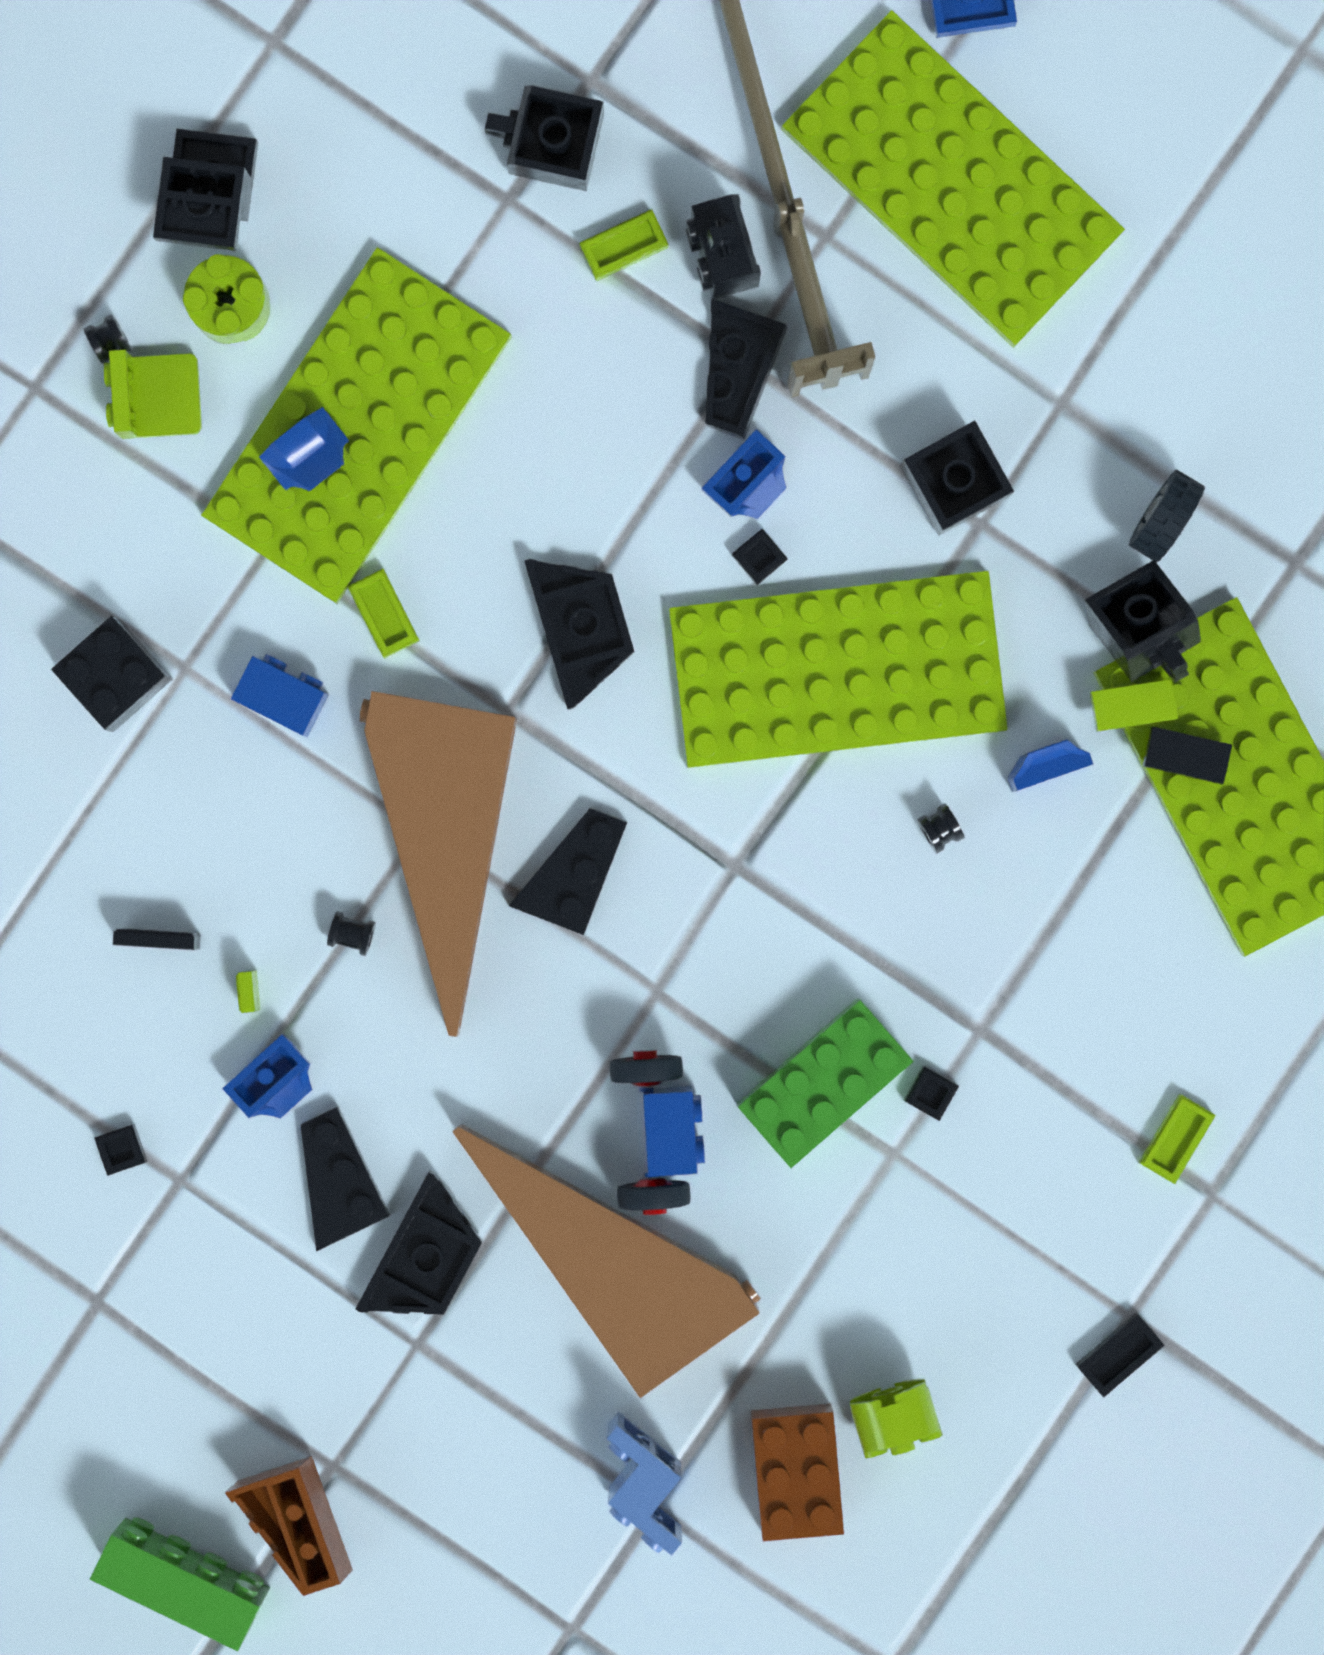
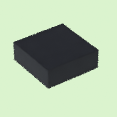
[731,528,788,586]
[903,1066,959,1121]
[94,1124,148,1176]

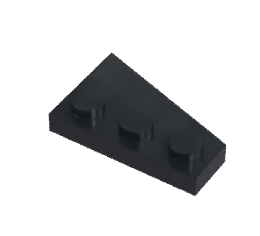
[705,298,787,440]
[509,808,627,935]
[301,1106,390,1252]

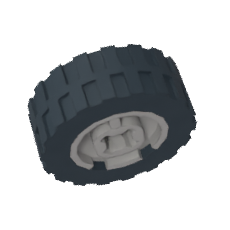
[1128,469,1205,563]

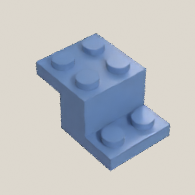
[607,1411,682,1556]

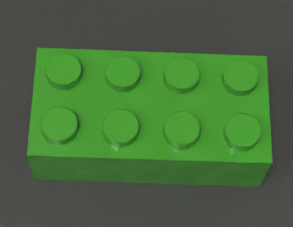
[736,998,914,1168]
[89,1517,270,1652]

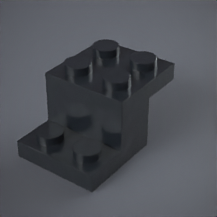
[153,128,258,251]

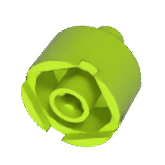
[183,254,270,344]
[849,1378,943,1458]

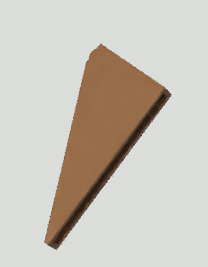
[359,691,517,1037]
[452,1124,761,1398]

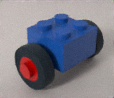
[609,1050,705,1215]

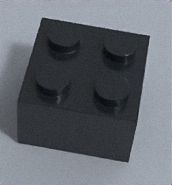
[900,420,1014,536]
[51,615,173,732]

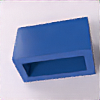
[231,654,329,737]

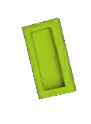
[579,209,669,282]
[347,569,420,659]
[1090,679,1178,732]
[1138,1094,1216,1184]

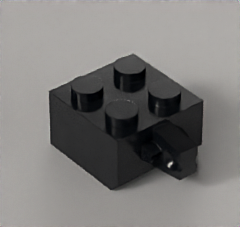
[484,85,604,192]
[685,194,761,299]
[1084,560,1201,683]

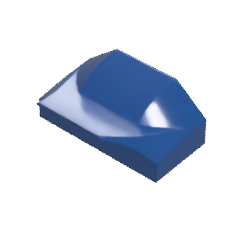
[259,407,349,491]
[701,429,787,519]
[1007,739,1094,792]
[222,1033,313,1119]

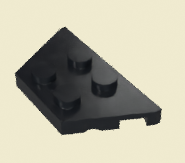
[524,559,635,710]
[355,1170,483,1315]

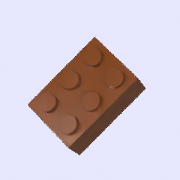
[751,1403,844,1542]

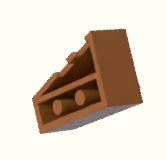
[225,1456,353,1596]

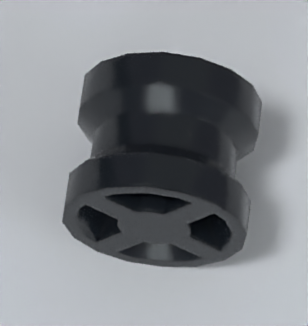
[83,314,132,365]
[917,803,965,854]

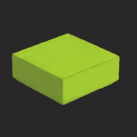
[236,970,260,1013]

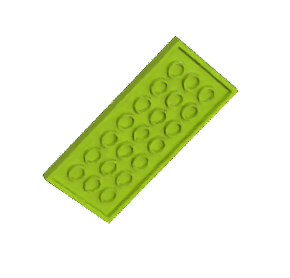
[781,10,1125,348]
[201,247,512,604]
[669,571,1008,768]
[1093,597,1324,957]

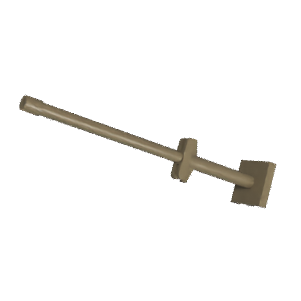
[719,0,876,398]

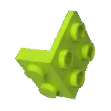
[103,350,202,439]

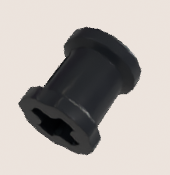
[327,911,376,956]

